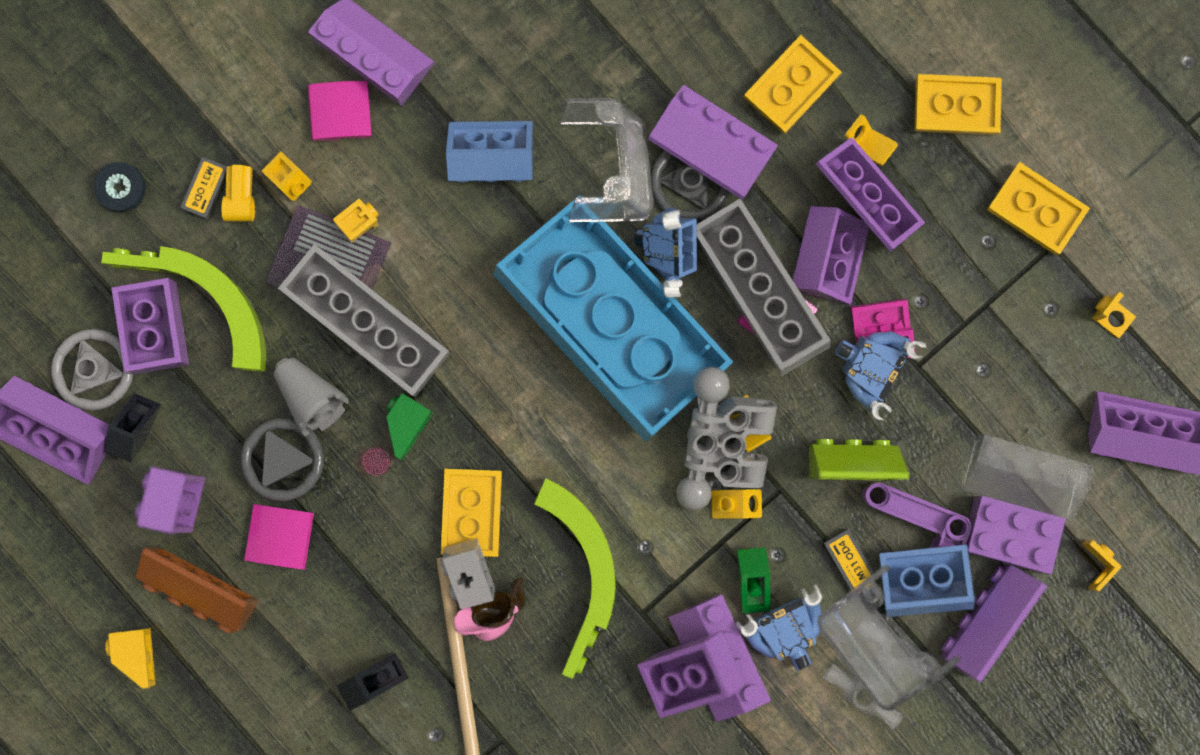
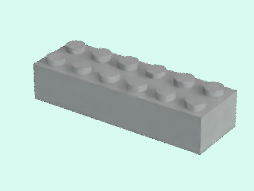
[696,199,831,377]
[278,244,450,397]

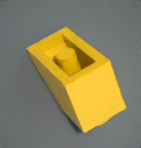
[106,628,156,688]

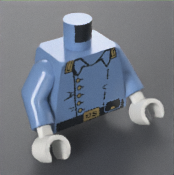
[634,207,697,298]
[835,331,926,421]
[736,585,822,671]

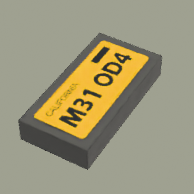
[180,157,227,220]
[823,529,877,593]

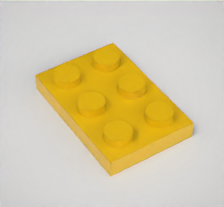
[743,35,842,135]
[914,74,1002,135]
[987,162,1090,256]
[441,469,502,557]

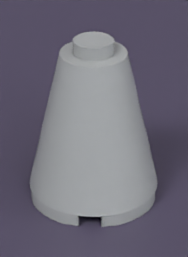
[273,358,349,436]

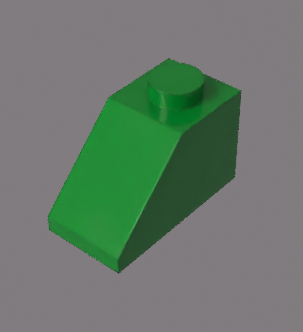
[386,393,433,460]
[737,547,770,614]

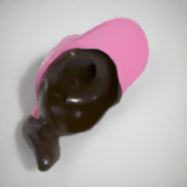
[454,577,525,641]

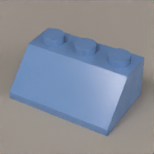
[446,121,533,182]
[880,545,974,617]

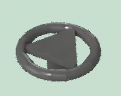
[650,151,730,222]
[241,418,324,501]

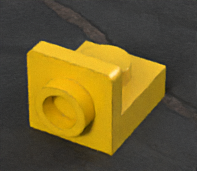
[262,152,312,201]
[333,198,379,243]

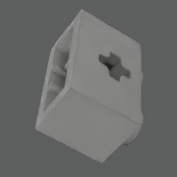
[440,538,495,610]

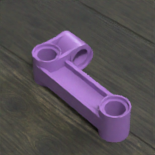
[862,482,972,548]

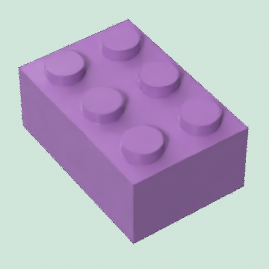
[112,278,189,375]
[135,467,206,533]
[966,496,1066,574]
[638,631,745,718]

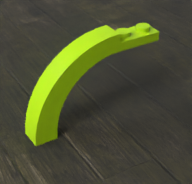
[101,246,266,372]
[534,478,615,679]

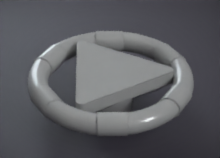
[51,329,133,411]

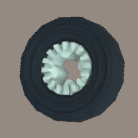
[93,162,146,213]

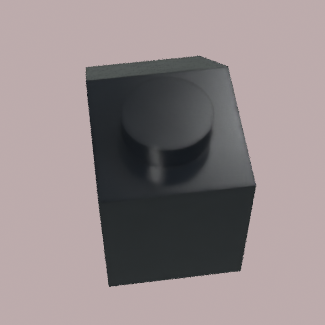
[104,394,161,462]
[336,653,409,711]

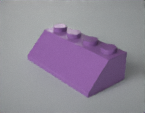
[308,0,435,106]
[648,85,778,200]
[816,137,925,252]
[0,376,109,485]
[1088,391,1200,475]
[940,564,1047,682]
[668,593,771,722]

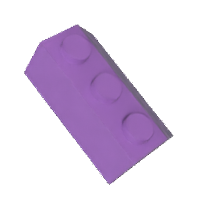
[793,206,869,305]

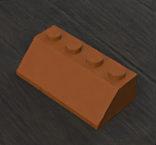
[136,547,259,634]

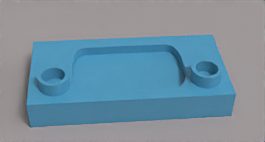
[493,195,733,442]

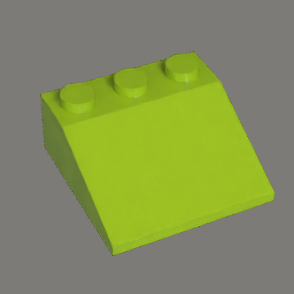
[809,439,909,481]

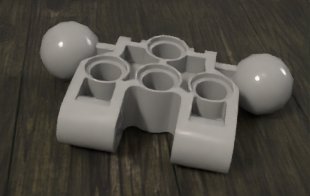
[676,367,778,511]

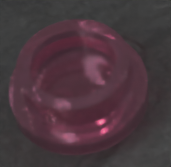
[362,447,391,476]

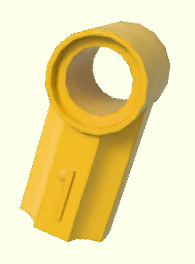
[222,165,255,222]

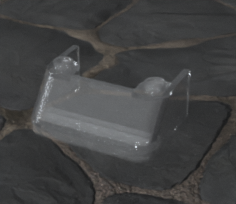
[560,98,654,222]
[817,564,961,711]

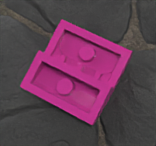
[307,81,372,141]
[850,298,916,358]
[244,504,314,570]

